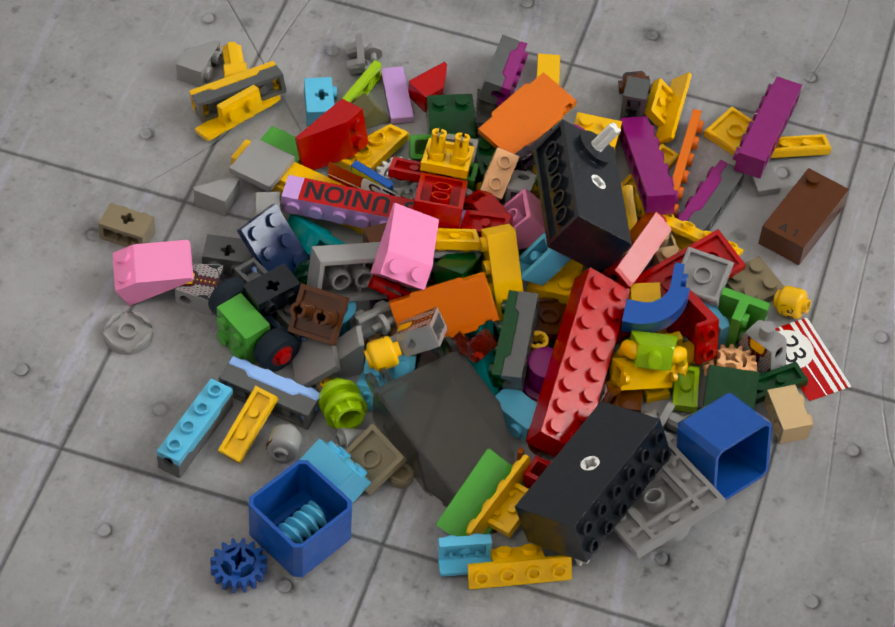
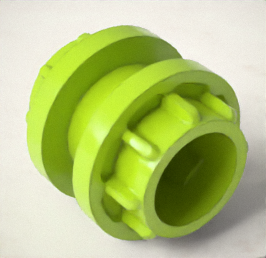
[318,378,367,429]

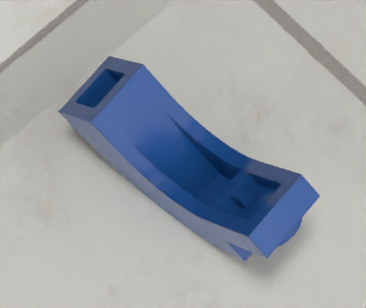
[621,263,690,333]

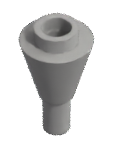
[334,427,381,450]

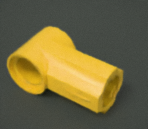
[222,42,247,78]

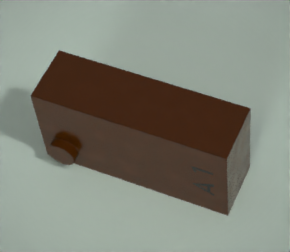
[758,168,849,265]

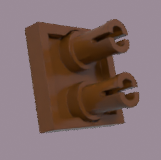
[287,283,350,346]

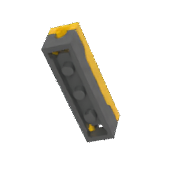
[189,61,287,123]

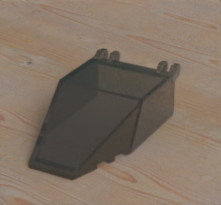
[365,336,523,535]

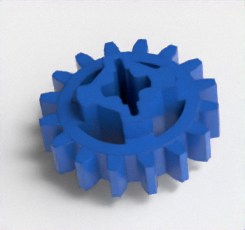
[210,538,267,593]

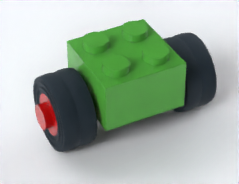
[208,278,300,372]

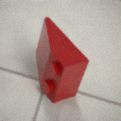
[295,99,369,170]
[413,172,468,229]

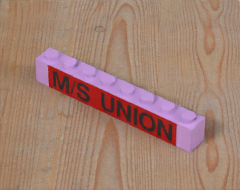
[281,175,466,229]

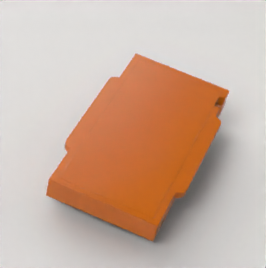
[478,72,577,154]
[389,272,499,340]

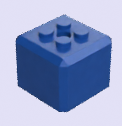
[677,393,772,501]
[249,460,352,577]

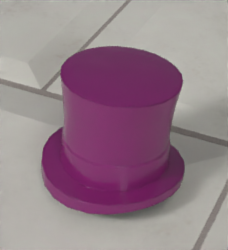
[522,347,553,402]

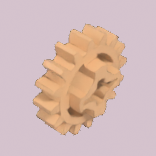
[703,344,757,376]

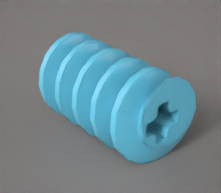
[277,500,327,543]

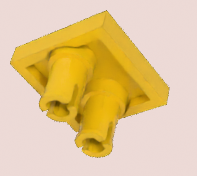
[420,128,475,179]

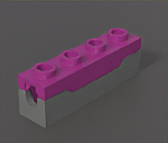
[478,34,529,106]
[676,159,744,231]

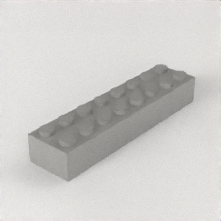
[307,237,488,301]

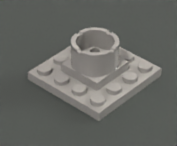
[613,441,727,559]

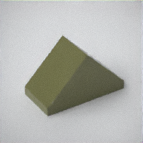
[352,93,390,129]

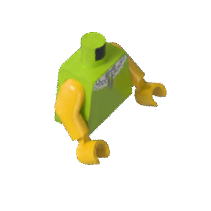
[612,330,689,377]

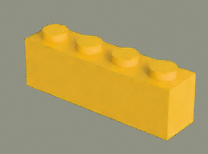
[479,224,523,326]

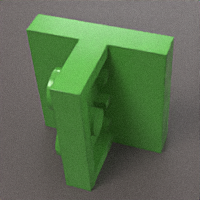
[718,287,770,348]

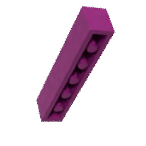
[733,76,802,179]
[619,116,678,215]

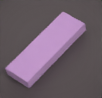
[381,66,414,124]

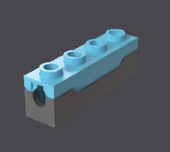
[157,378,233,478]

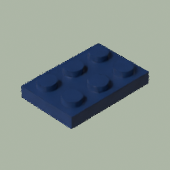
[237,204,310,277]

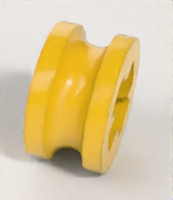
[531,331,549,352]

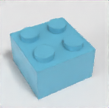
[300,438,371,503]

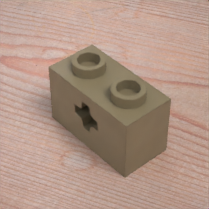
[98,203,155,247]

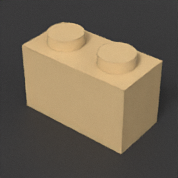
[764,385,813,444]

